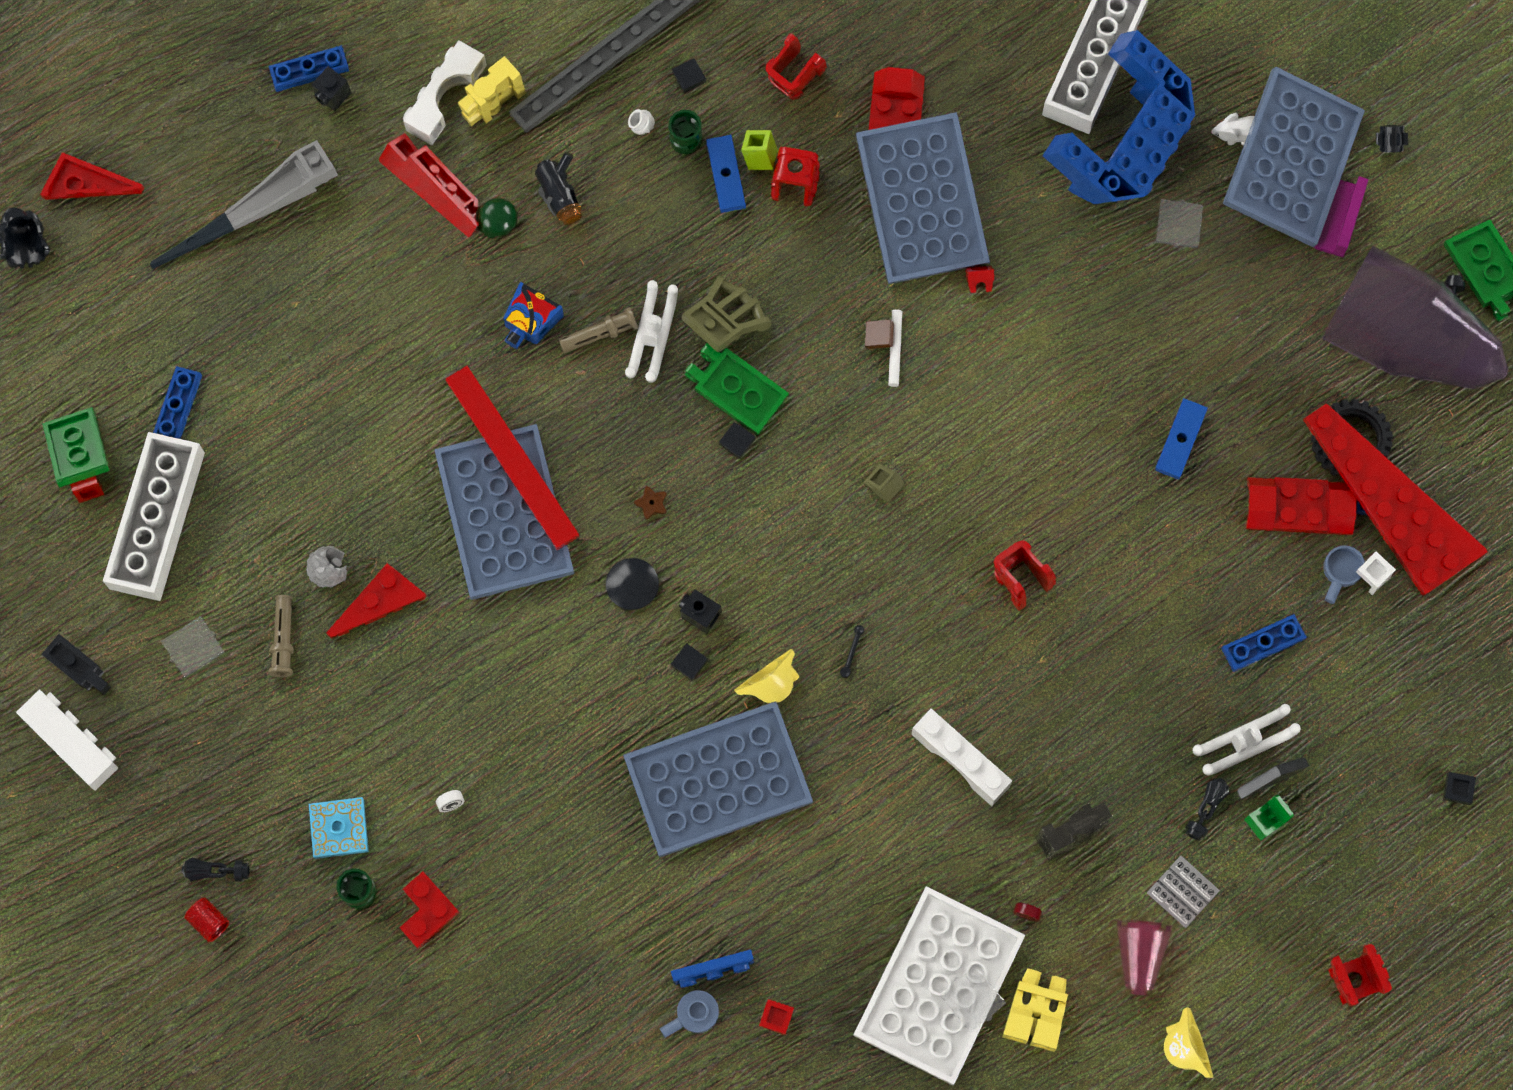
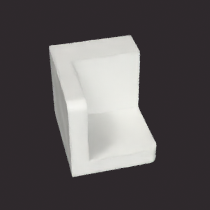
[1356,552,1396,595]

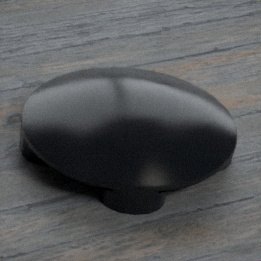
[606,558,659,611]

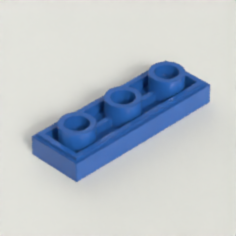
[269,45,349,92]
[706,135,746,213]
[153,366,202,439]
[1155,398,1208,480]
[1221,614,1307,672]
[671,950,754,988]

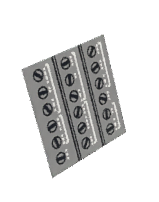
[1147,856,1220,928]

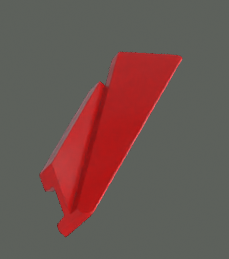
[379,133,479,237]

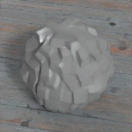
[306,546,347,588]

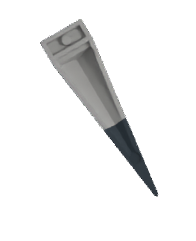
[150,140,338,269]

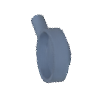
[1323,546,1365,604]
[659,990,719,1038]

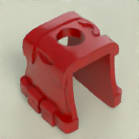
[765,33,827,100]
[771,147,820,206]
[994,541,1056,611]
[1327,944,1392,1006]

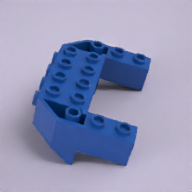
[1043,30,1195,204]

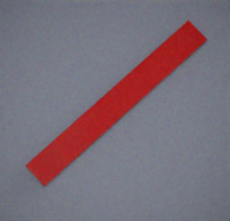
[445,366,580,550]

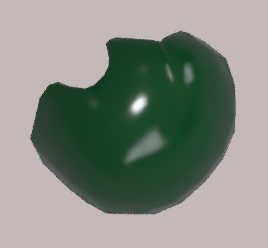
[477,198,518,238]

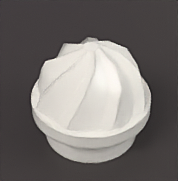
[628,109,655,135]

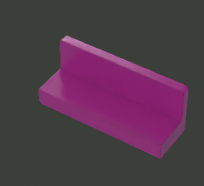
[1314,176,1369,257]

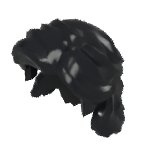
[0,207,50,268]

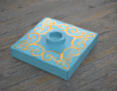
[309,797,369,859]

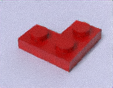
[399,871,460,949]

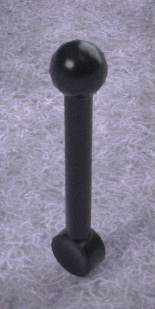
[840,625,865,678]

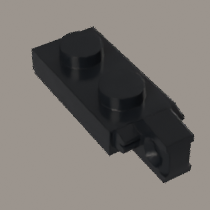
[41,634,111,695]

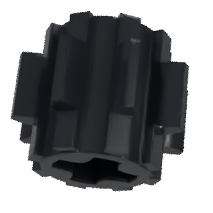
[1376,125,1408,153]

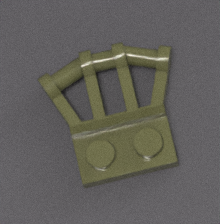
[682,276,772,352]

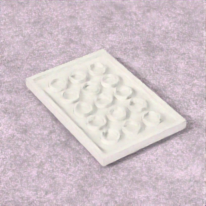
[853,886,1025,1085]

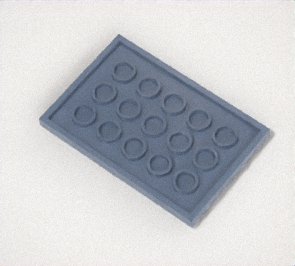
[1223,67,1365,247]
[856,112,990,284]
[434,424,574,600]
[623,701,813,858]

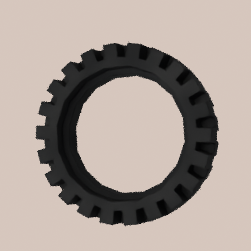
[1311,399,1393,479]

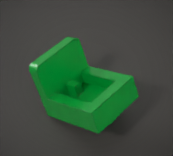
[1244,794,1294,841]

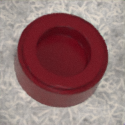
[1013,902,1042,922]

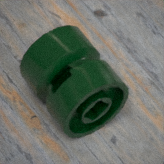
[668,110,702,154]
[336,868,377,910]

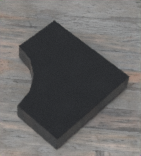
[1237,757,1309,799]

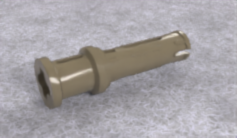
[558,307,638,354]
[268,595,294,677]

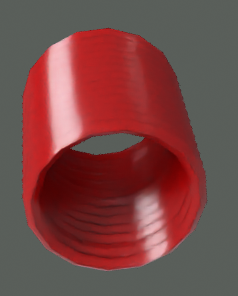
[184,897,230,942]

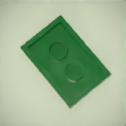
[42,407,110,488]

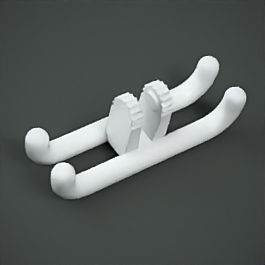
[625,280,678,383]
[1192,704,1301,776]

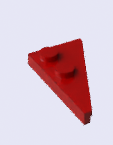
[40,152,144,200]
[326,563,427,639]

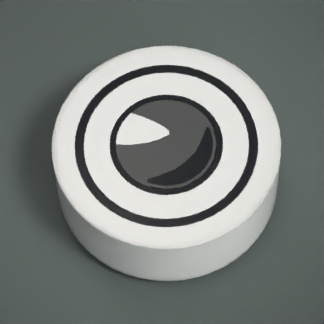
[436,790,465,812]

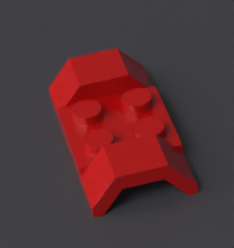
[868,67,925,130]
[1246,477,1356,535]

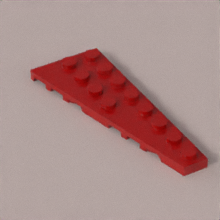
[1303,403,1488,596]

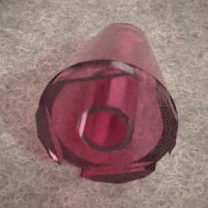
[1117,919,1173,996]

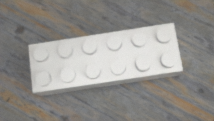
[1042,0,1148,134]
[103,432,205,601]

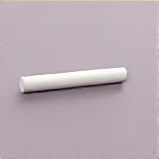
[888,310,902,387]

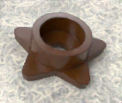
[634,486,667,520]

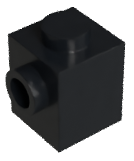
[311,66,351,111]
[679,589,722,634]

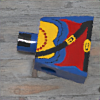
[504,282,564,349]

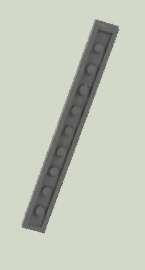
[509,0,700,133]

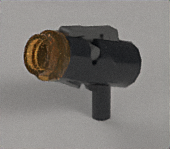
[535,151,582,225]

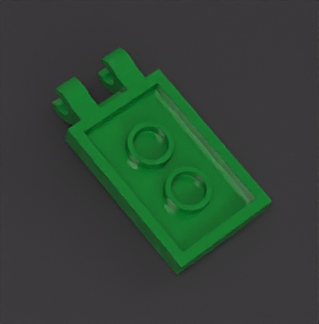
[1444,219,1513,322]
[684,343,789,436]

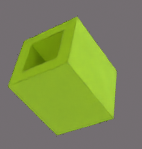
[742,130,778,170]

